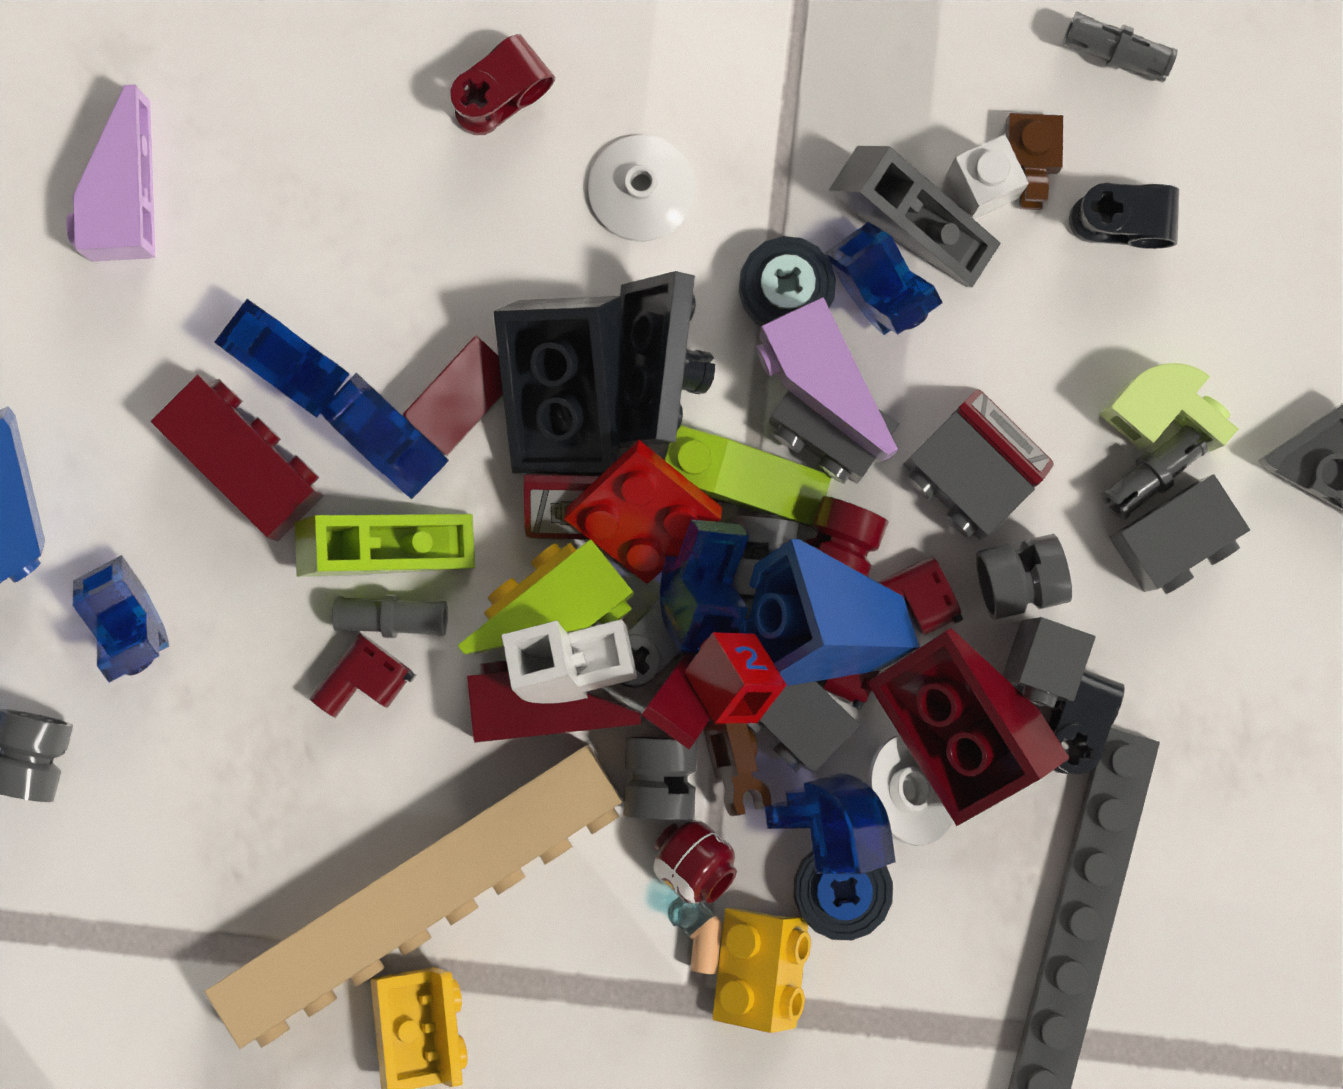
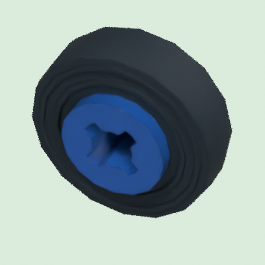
[793,840,893,941]

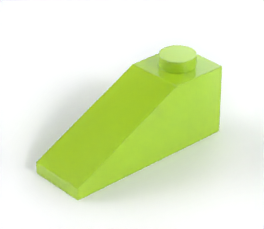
[665,426,831,527]
[294,514,475,577]
[457,539,634,655]

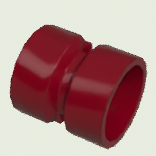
[805,496,889,577]

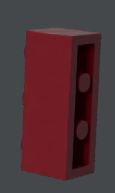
[150,374,324,541]

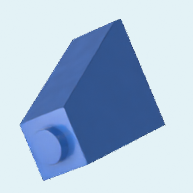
[0,406,45,583]
[736,539,920,686]

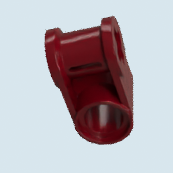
[450,34,556,135]

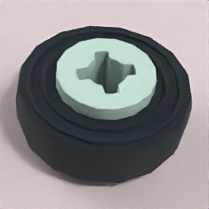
[738,236,836,327]

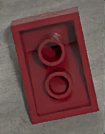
[867,628,1069,826]

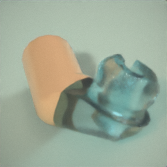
[667,897,722,974]

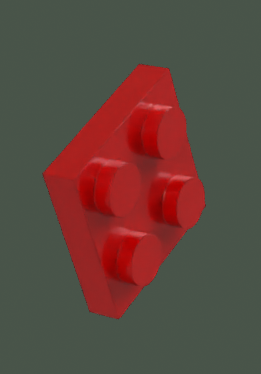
[564,440,722,584]

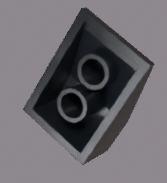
[493,296,626,474]

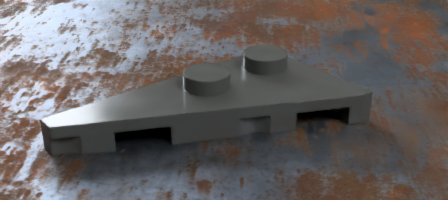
[1258,403,1343,511]

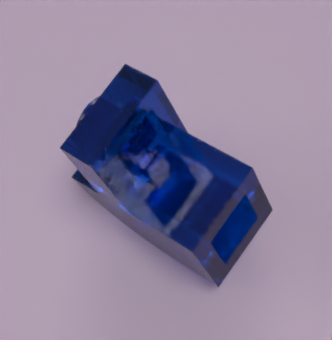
[825,222,943,335]
[214,299,350,418]
[318,372,449,500]
[660,519,749,653]
[72,555,169,683]
[764,773,896,874]

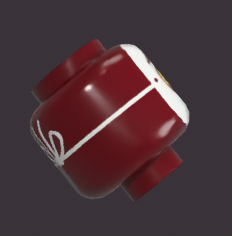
[653,820,737,904]

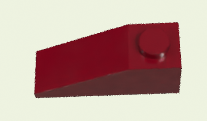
[641,649,711,750]
[467,661,642,743]

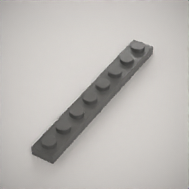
[1008,728,1160,1089]

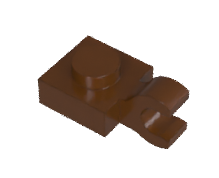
[1006,113,1063,210]
[703,723,772,816]

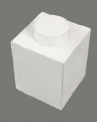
[946,134,1029,219]

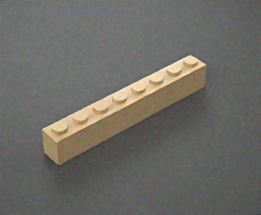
[204,744,624,1049]

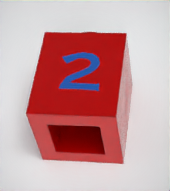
[684,632,787,724]

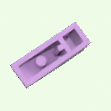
[66,84,156,262]
[755,297,898,462]

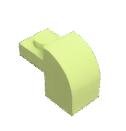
[1099,363,1239,452]

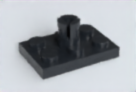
[620,271,715,448]

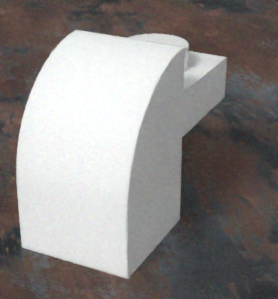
[502,619,637,703]

